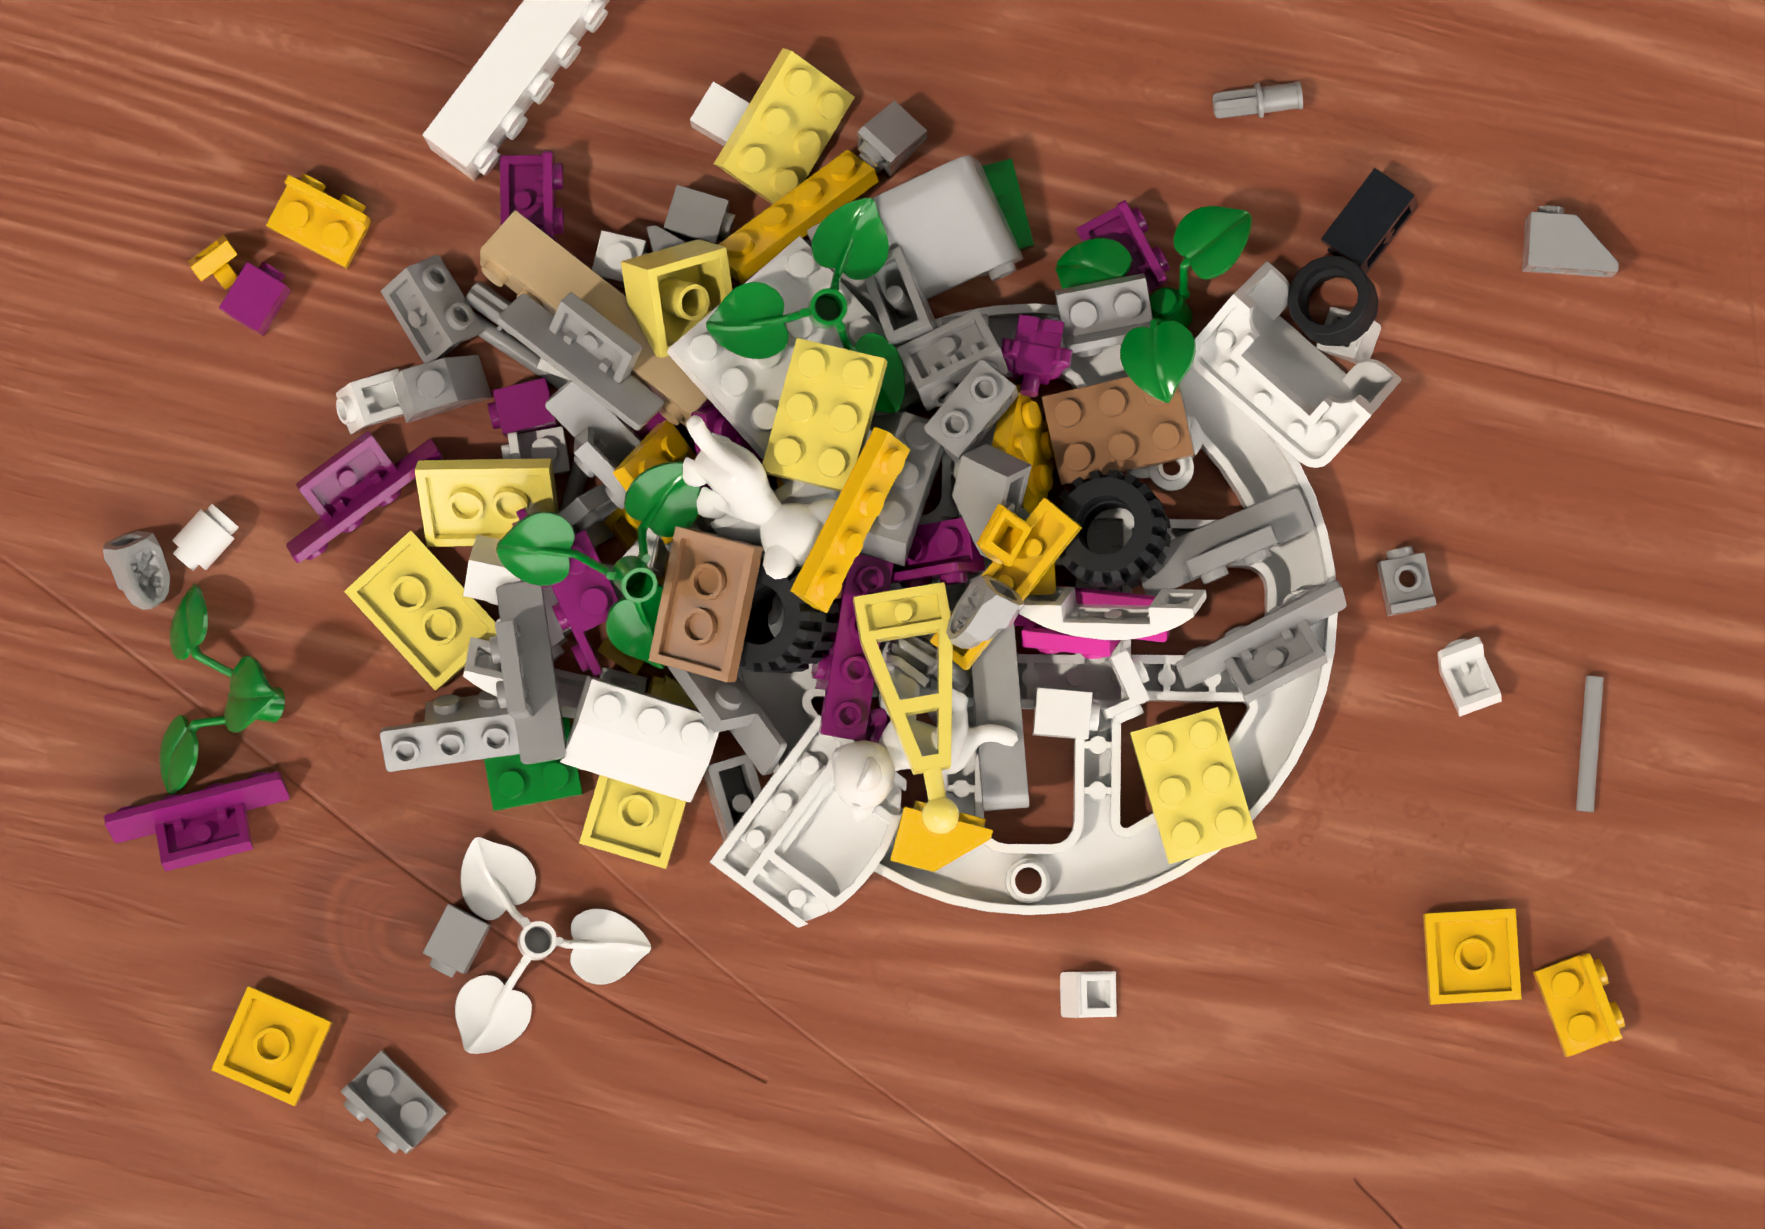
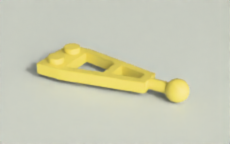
[853,582,959,834]

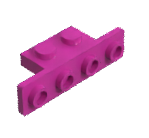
[1014,585,1169,659]

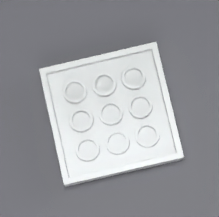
[667,236,912,484]

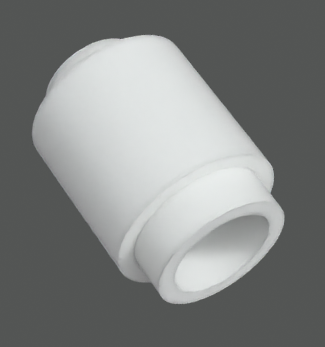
[172,504,239,571]

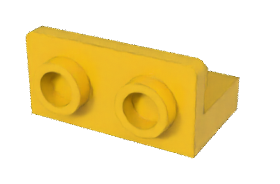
[266,173,372,269]
[1533,953,1625,1057]

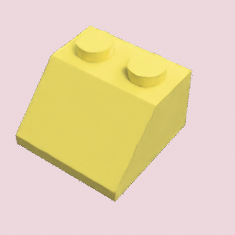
[621,239,733,358]

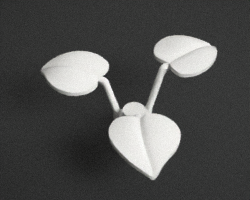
[455,837,651,1054]

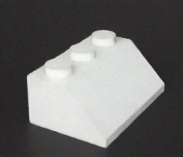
[560,675,719,803]

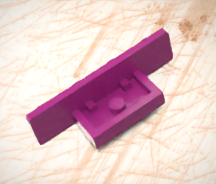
[286,431,443,563]
[512,507,619,677]
[811,555,894,741]
[104,772,290,872]

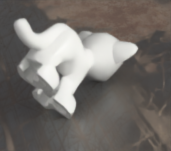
[683,415,837,579]
[831,673,1018,822]

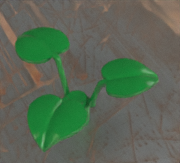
[706,198,905,413]
[1055,206,1252,403]
[496,462,700,669]
[159,583,285,795]

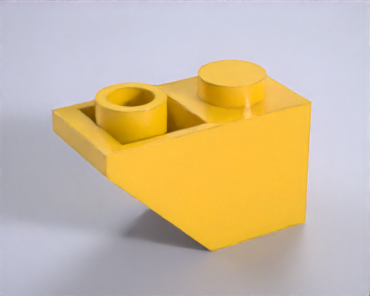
[890,801,993,872]

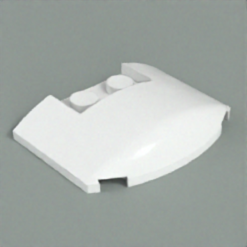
[710,715,907,928]

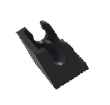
[1321,168,1417,274]

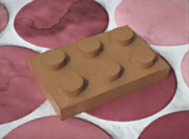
[1042,377,1196,487]
[648,526,763,682]

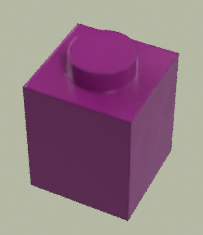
[219,262,291,336]
[487,378,559,439]

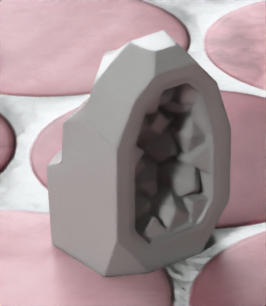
[103,531,170,610]
[946,575,1025,649]

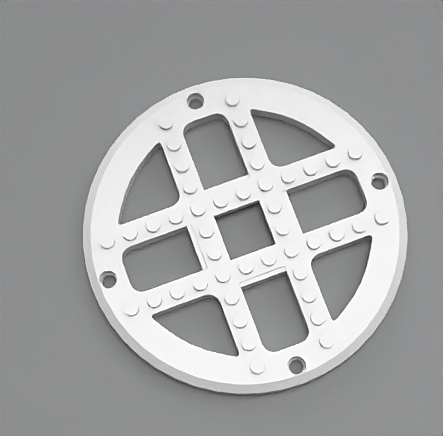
[737,303,1338,915]

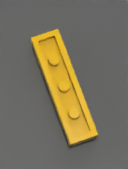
[718,149,879,283]
[790,427,910,613]
[930,498,1082,670]

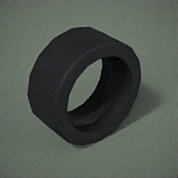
[1287,256,1379,346]

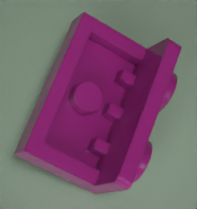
[500,151,564,242]
[1075,200,1170,293]

